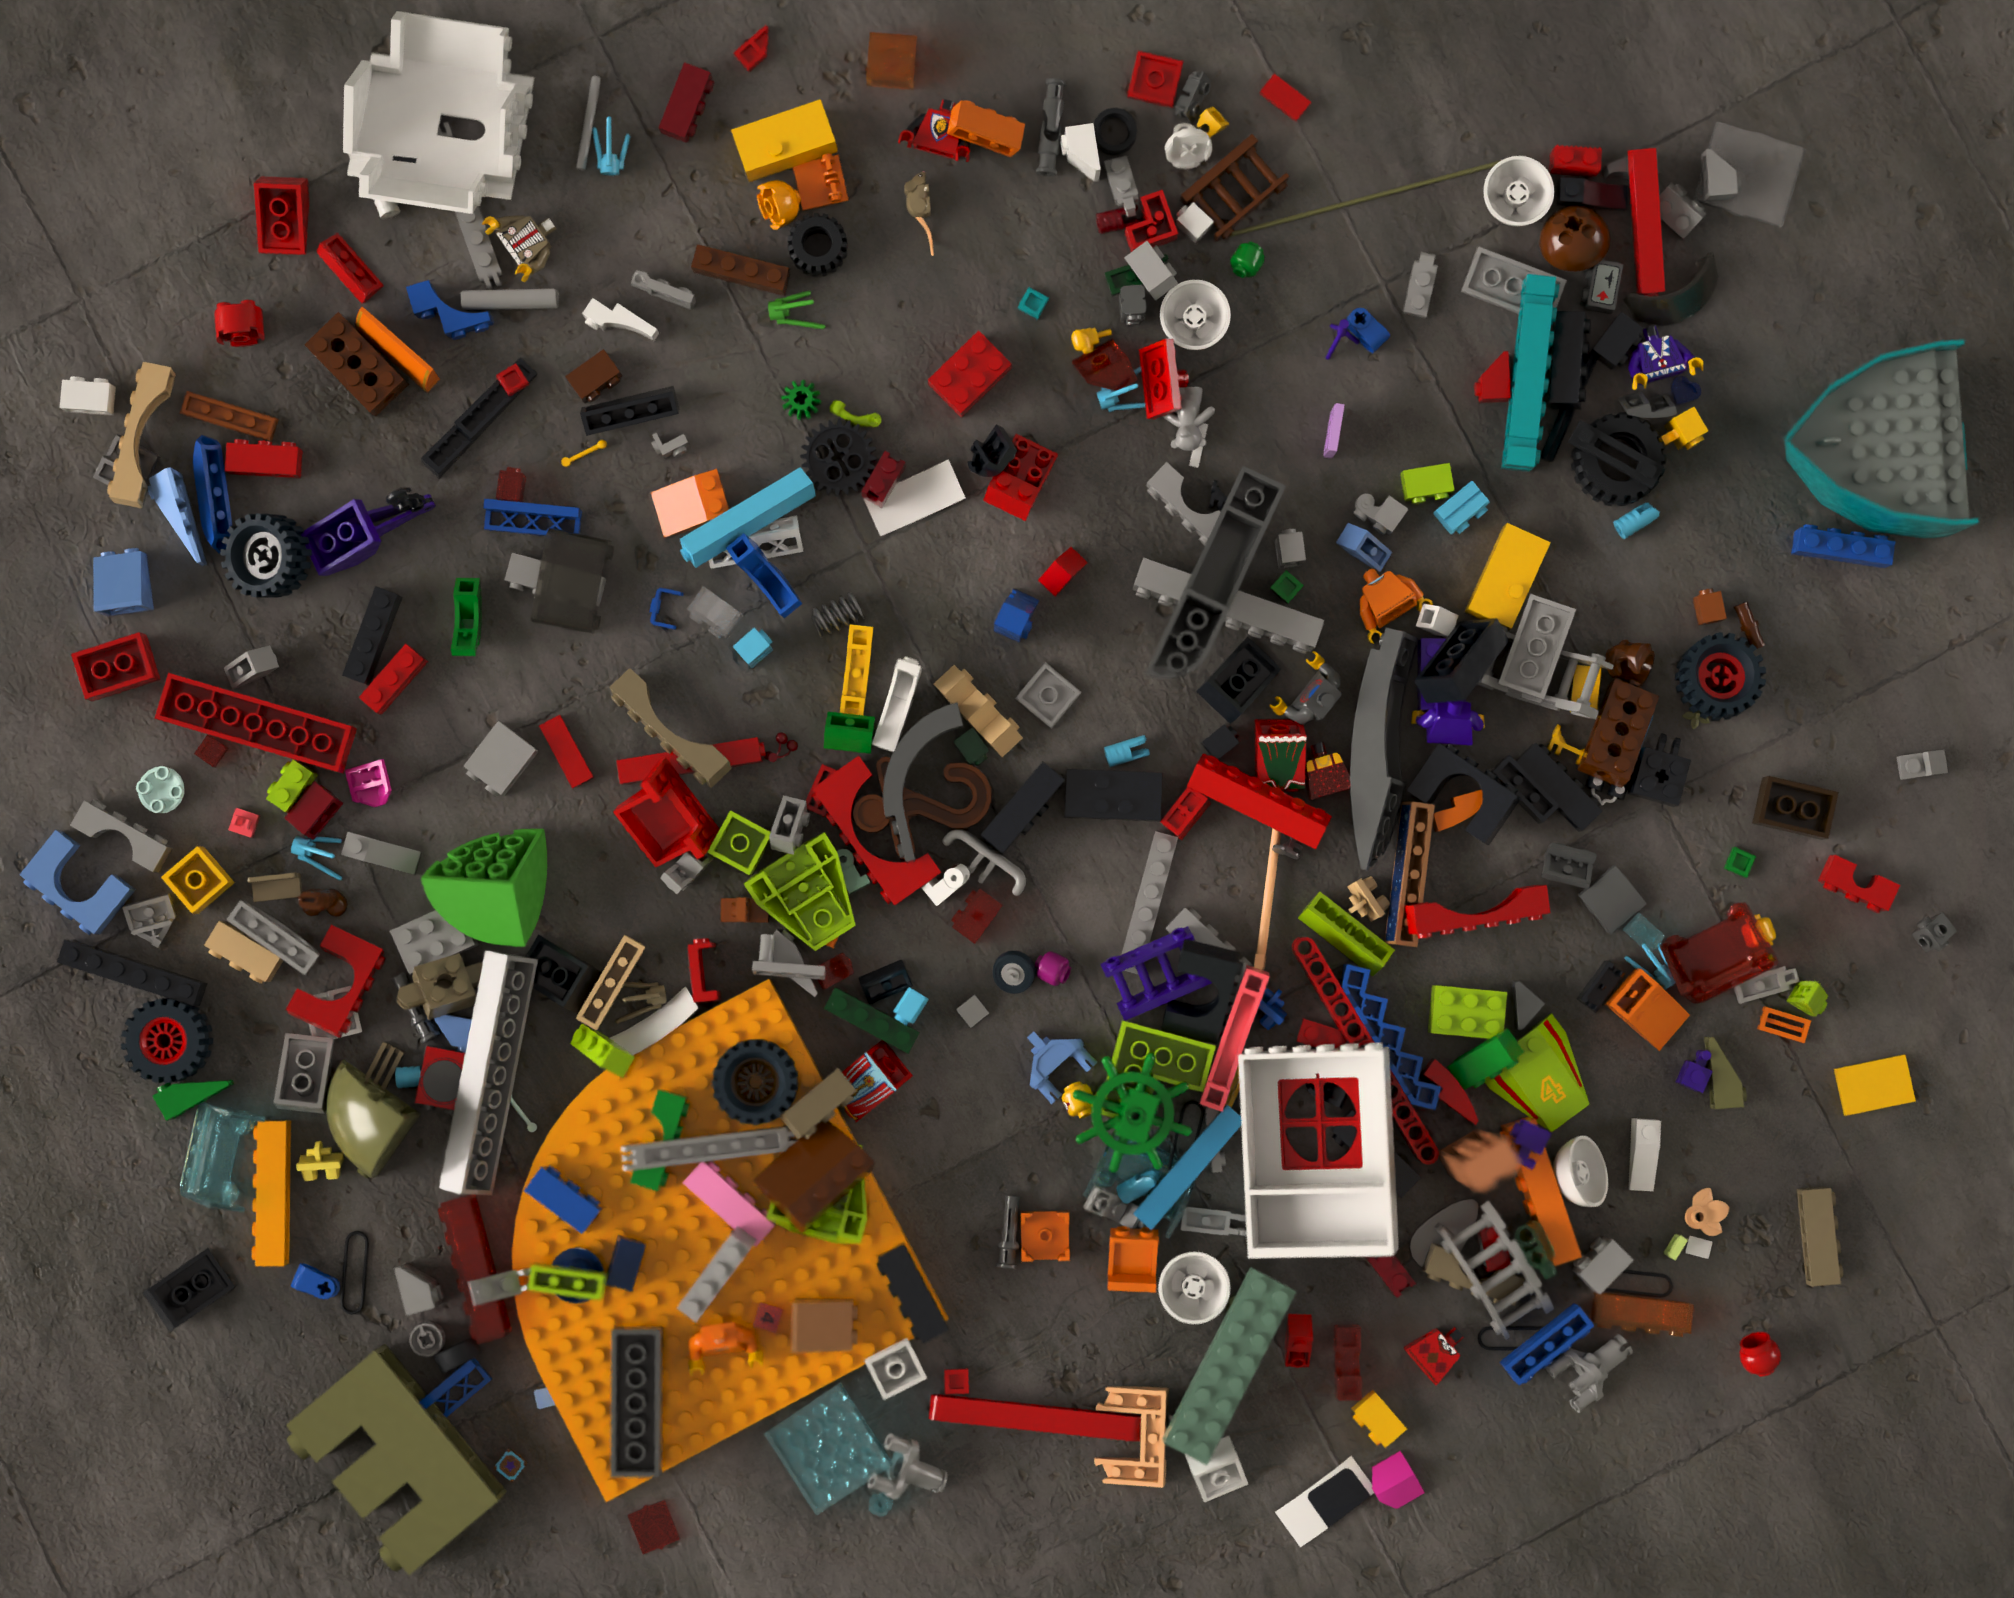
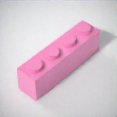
[683,1161,776,1247]

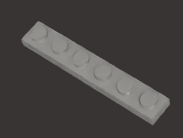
[1121,831,1178,974]

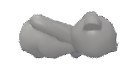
[1163,387,1215,451]

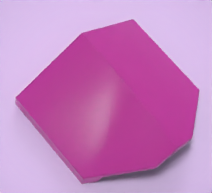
[345,759,392,807]
[1372,1451,1424,1509]

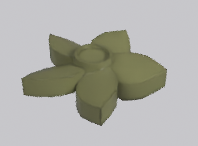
[1682,703,1710,730]

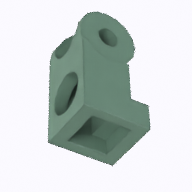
[837,849,871,895]

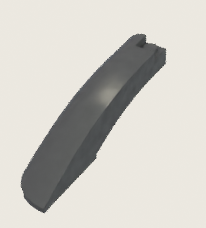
[1145,466,1286,679]
[1350,628,1419,870]

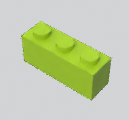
[570,1023,635,1078]
[528,1263,607,1300]

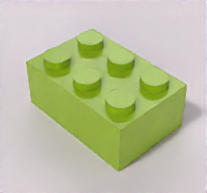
[1428,985,1507,1039]

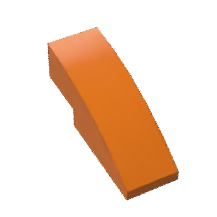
[1433,789,1483,832]

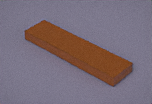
[180,391,278,442]

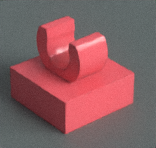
[228,808,261,838]

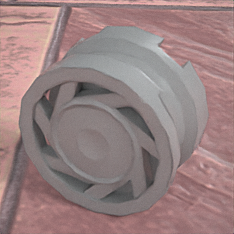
[409,1321,446,1357]

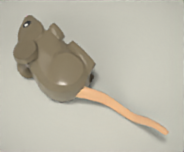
[904,171,934,256]

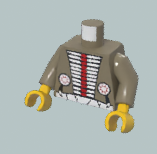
[481,215,556,282]

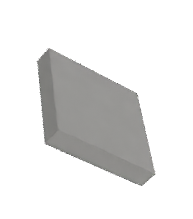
[1015,662,1082,729]

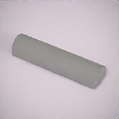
[461,289,559,310]

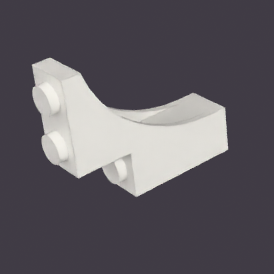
[872,657,922,752]

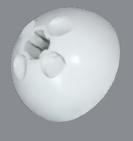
[1483,156,1554,226]
[1160,280,1231,350]
[1553,1136,1608,1207]
[1159,1252,1230,1324]

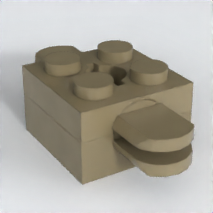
[397,953,483,1020]

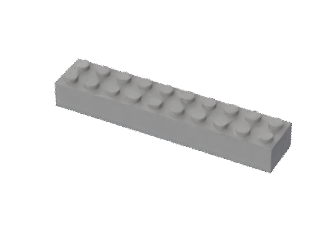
[439,951,538,1195]

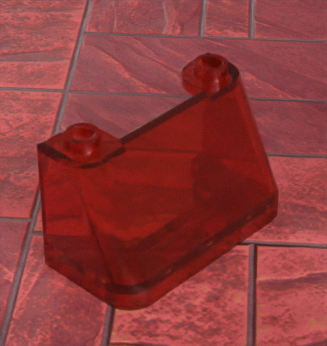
[1659,902,1779,1004]

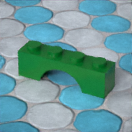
[630,1089,690,1191]

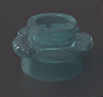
[869,1492,892,1517]

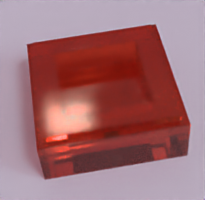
[194,734,229,768]

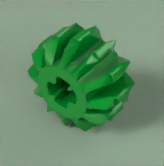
[781,379,822,420]

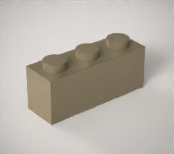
[780,1069,857,1139]

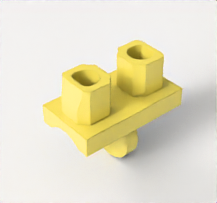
[296,1141,344,1181]

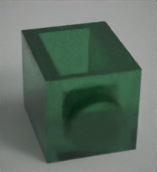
[953,727,989,766]

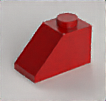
[1474,351,1511,403]

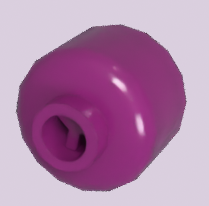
[1035,951,1072,986]

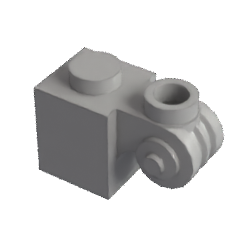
[1353,494,1408,535]

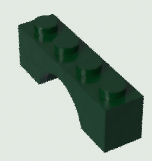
[824,987,920,1054]

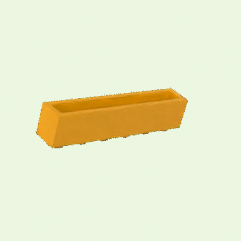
[252,1120,291,1266]

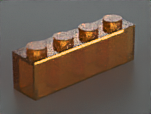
[1591,1292,1694,1337]

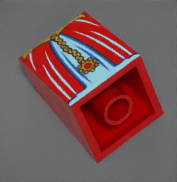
[842,1040,913,1122]

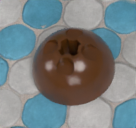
[1539,206,1610,272]

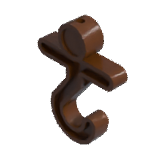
[853,757,991,860]

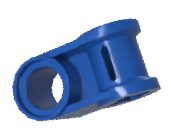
[1347,308,1391,353]
[290,1263,340,1299]

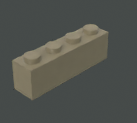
[1797,1186,1843,1287]

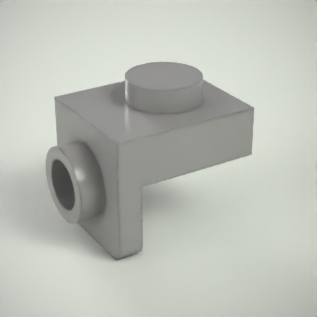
[651,433,690,459]

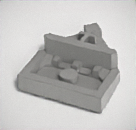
[122,893,177,948]

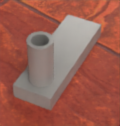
[752,934,826,980]

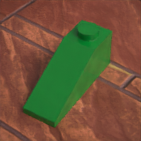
[152,1080,234,1121]

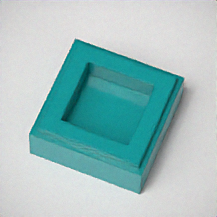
[1017,287,1049,320]

